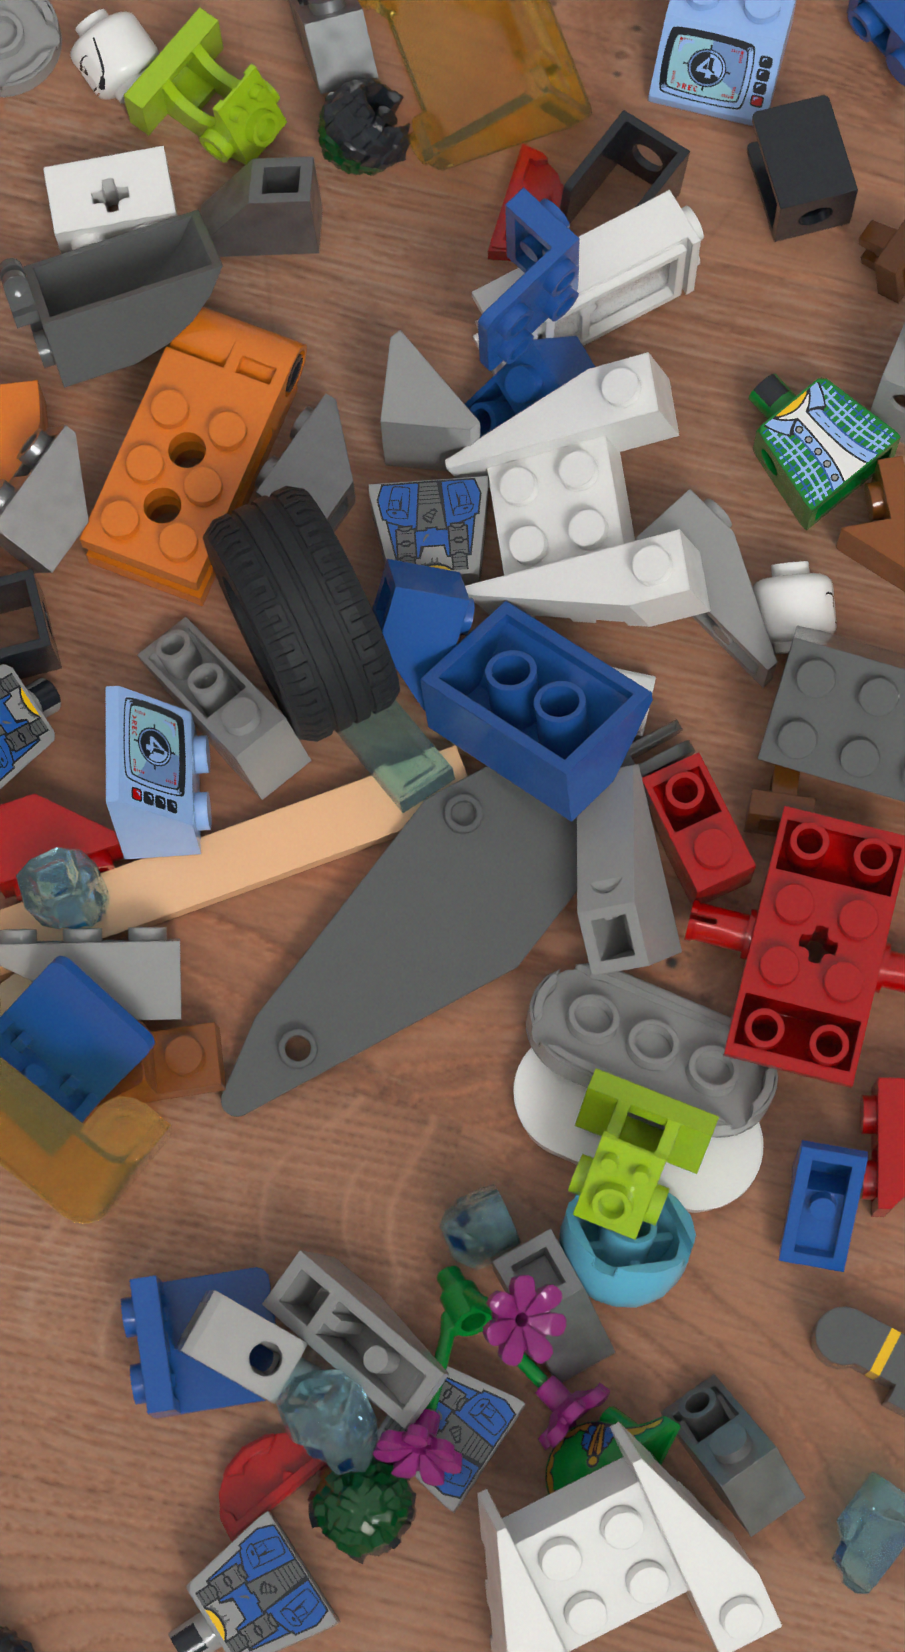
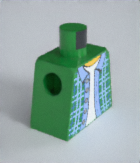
[748,373,901,531]

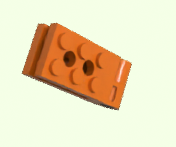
[80,306,307,607]

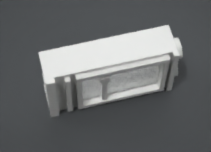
[472,190,704,375]

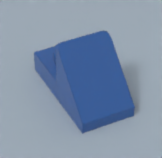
[779,1140,868,1272]

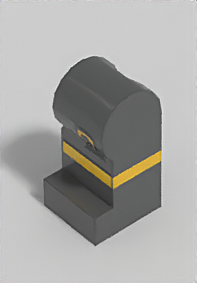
[810,1306,905,1418]

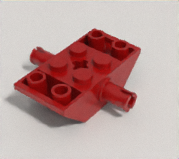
[684,806,905,1088]

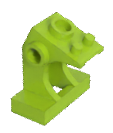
[123,7,288,165]
[568,1068,719,1240]

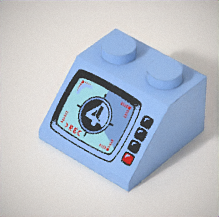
[648,0,797,126]
[106,686,212,859]

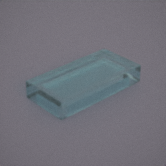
[336,700,455,813]

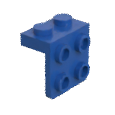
[478,187,580,371]
[0,956,155,1151]
[121,1267,283,1419]

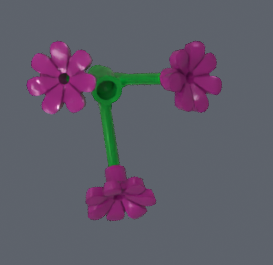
[373,1266,610,1486]

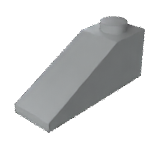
[635,489,777,688]
[262,1250,449,1429]

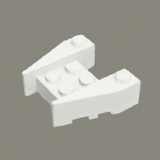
[445,352,711,627]
[477,1422,782,1652]

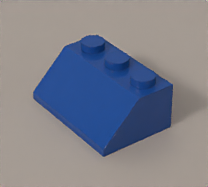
[420,601,653,822]

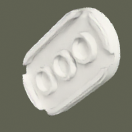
[514,1047,763,1213]

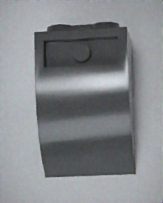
[0,209,223,388]

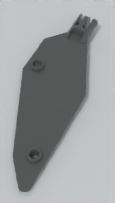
[221,719,696,1117]

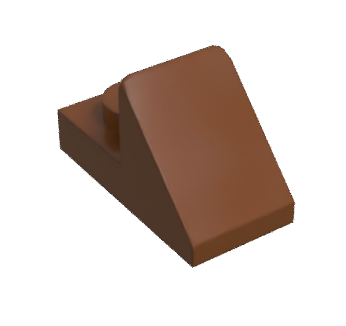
[836,455,905,592]
[97,1020,226,1110]

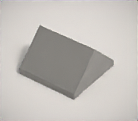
[380,330,480,471]

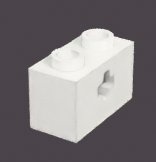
[43,146,178,254]

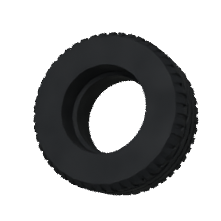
[203,486,400,742]

